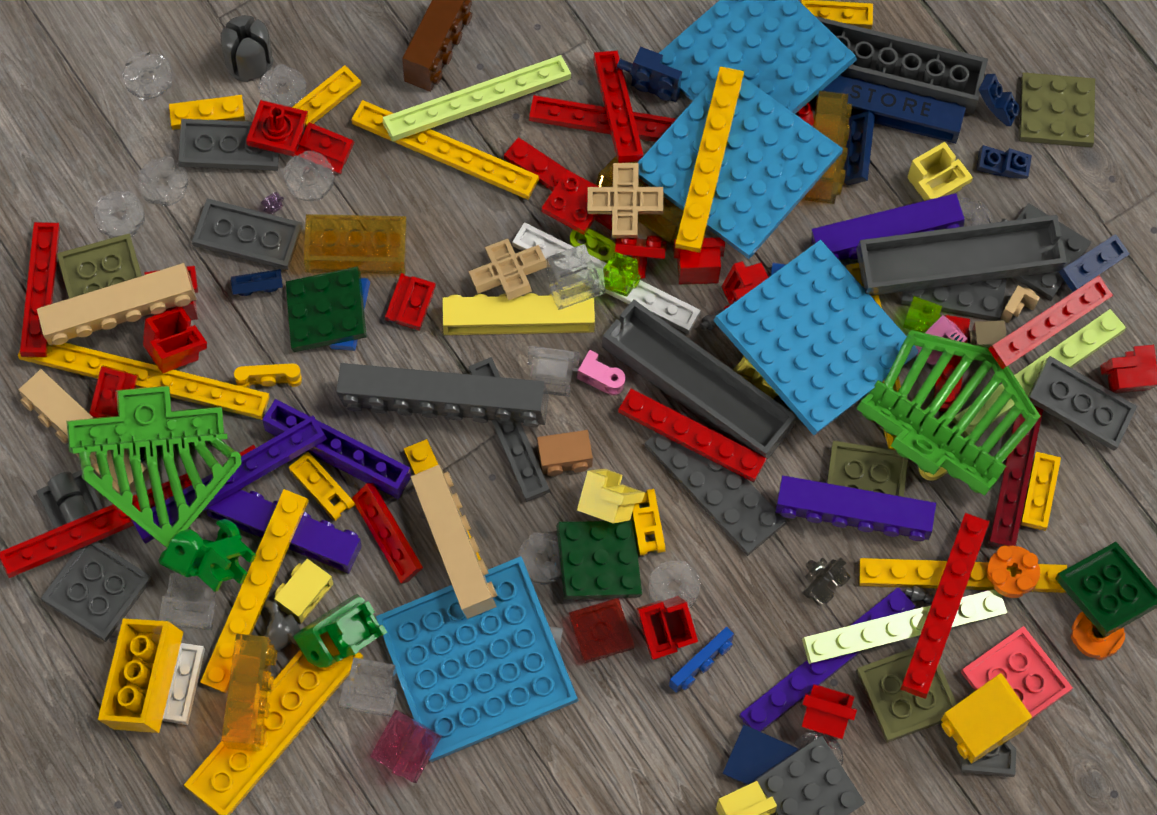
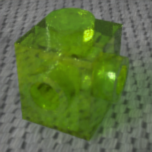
[603,252,640,297]
[903,296,942,333]

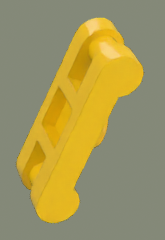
[234,363,302,388]
[632,489,665,556]

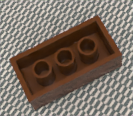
[402,0,473,92]

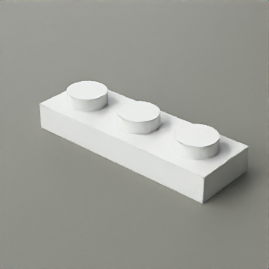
[162,643,205,725]

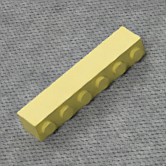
[443,292,595,335]

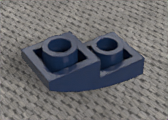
[979,74,1019,126]
[976,145,1032,179]

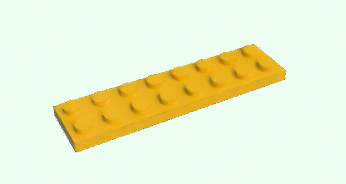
[184,631,364,815]

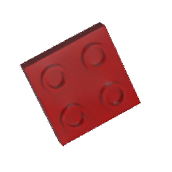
[246,100,308,157]
[541,170,599,235]
[615,236,666,278]

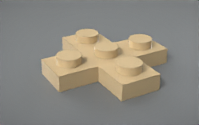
[587,163,664,238]
[469,239,548,300]

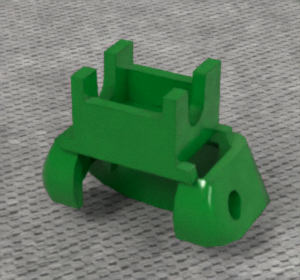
[158,519,256,592]
[293,594,388,668]

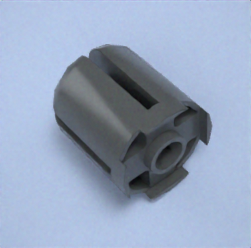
[220,15,273,82]

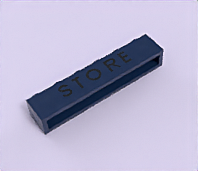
[814,75,966,144]

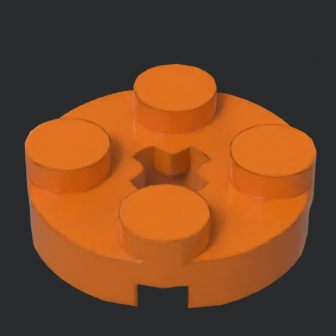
[987,546,1040,598]
[1071,612,1125,660]

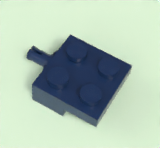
[617,46,682,102]

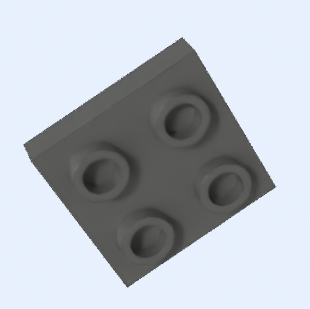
[36,470,103,529]

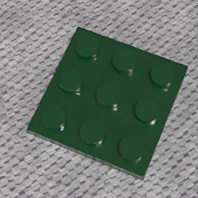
[286,266,367,352]
[556,521,642,599]
[1055,542,1157,638]

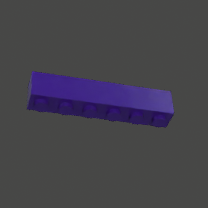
[811,193,965,261]
[262,399,411,500]
[775,475,936,541]
[206,489,362,574]

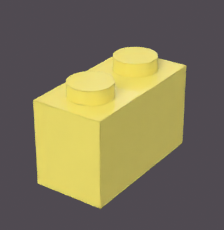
[274,559,333,624]

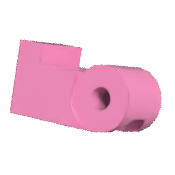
[916,315,968,365]
[577,350,625,395]

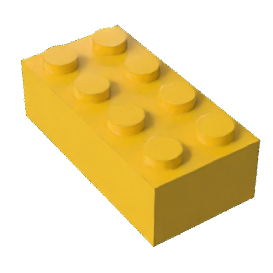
[98,618,183,733]

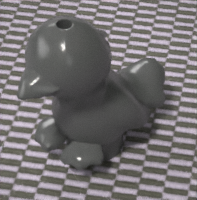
[247,601,301,674]

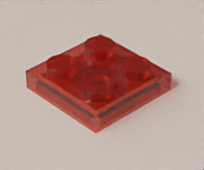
[568,598,635,664]

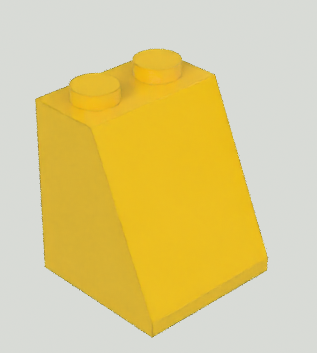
[941,673,1032,764]

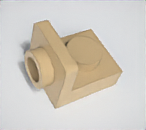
[1001,285,1040,323]

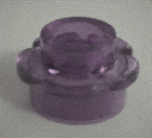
[261,192,284,214]

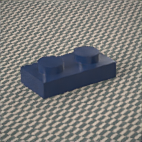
[231,269,283,296]

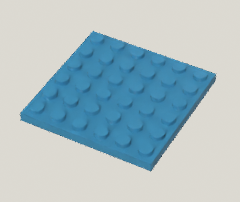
[659,0,857,114]
[638,65,843,259]
[713,240,918,435]
[376,556,579,762]

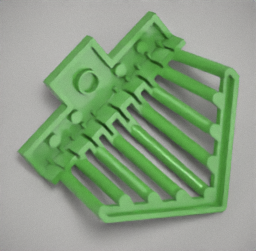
[857,330,1040,496]
[66,386,241,548]

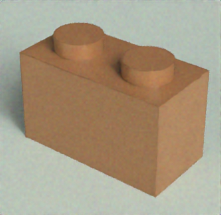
[537,430,593,476]

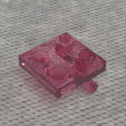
[370,710,442,783]

